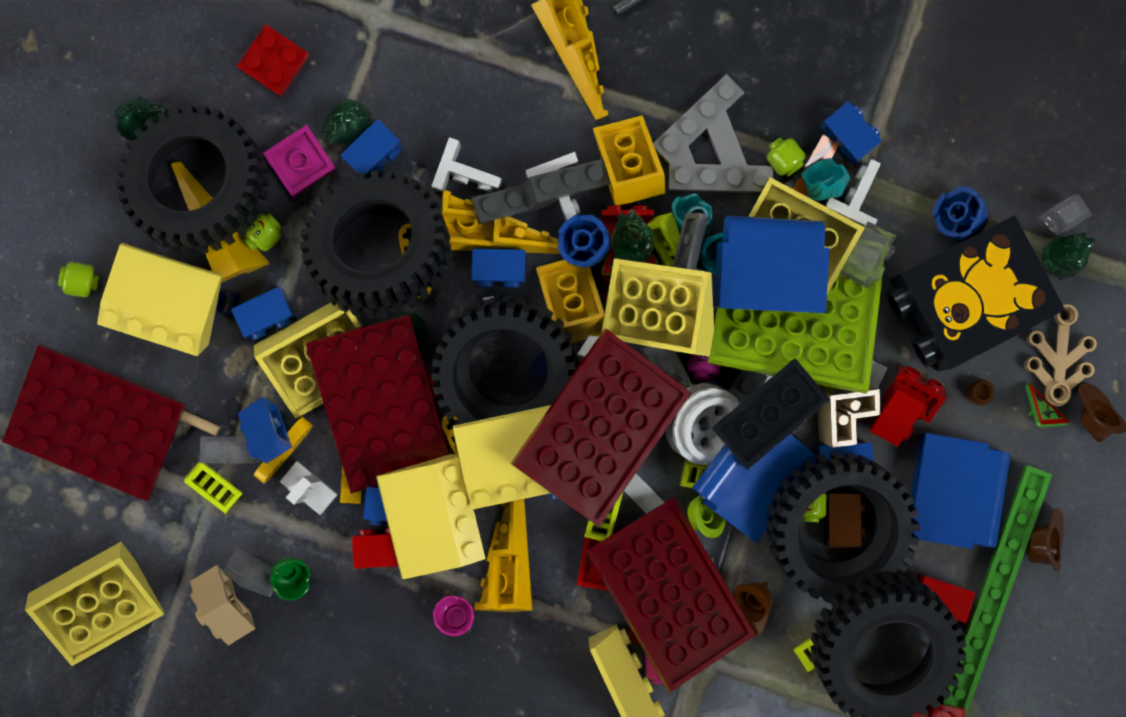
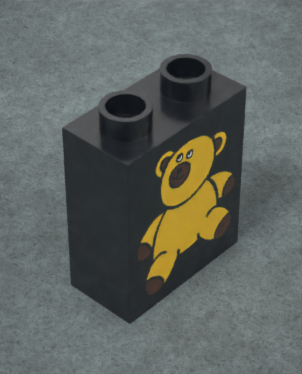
[886,215,1065,371]

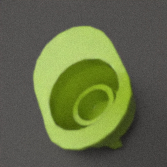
[687,495,726,538]

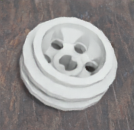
[666,383,740,465]

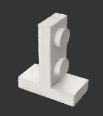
[431,137,502,193]
[526,152,580,220]
[823,159,881,233]
[280,461,338,515]

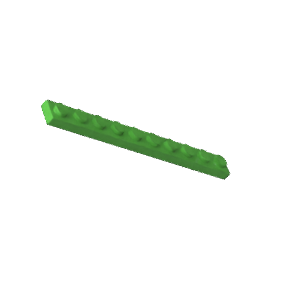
[940,465,1052,717]

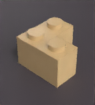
[818,385,880,448]
[190,565,256,646]

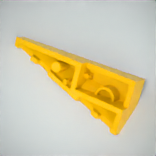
[531,0,608,120]
[171,162,270,283]
[440,190,560,254]
[474,499,532,612]

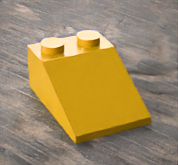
[593,115,665,206]
[536,260,605,343]

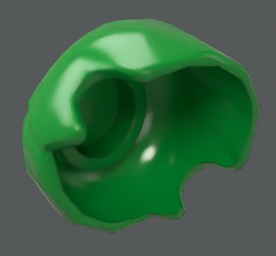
[270,557,311,601]

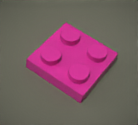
[263,125,337,198]

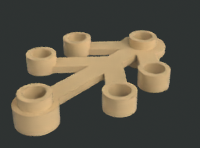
[1024,304,1097,406]

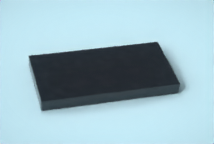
[711,358,831,470]

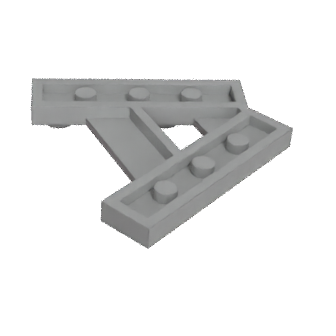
[653,74,773,193]

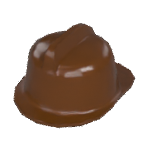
[1078,383,1126,442]
[1027,508,1064,572]
[733,581,774,638]

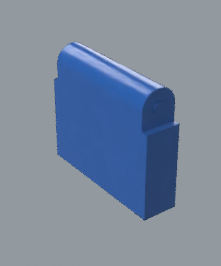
[713,216,830,313]
[910,433,1011,549]
[692,434,817,543]

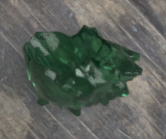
[115,96,168,141]
[320,99,372,145]
[611,209,655,262]
[1041,232,1095,280]

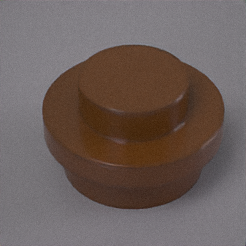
[967,379,994,405]

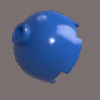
[933,186,989,241]
[558,215,611,268]

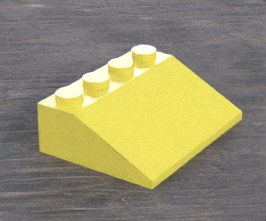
[748,177,865,294]
[97,243,223,356]
[602,259,714,356]
[253,303,364,419]
[453,405,551,510]
[376,454,485,579]
[25,542,164,666]
[588,624,665,717]

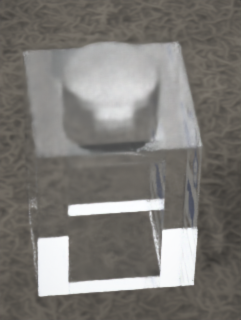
[1043,193,1092,235]

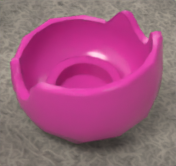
[433,595,474,636]

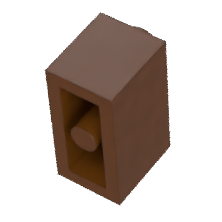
[824,492,865,547]

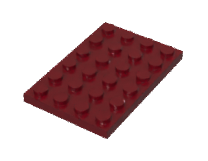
[306,314,450,493]
[510,329,691,527]
[2,345,186,501]
[586,497,756,692]

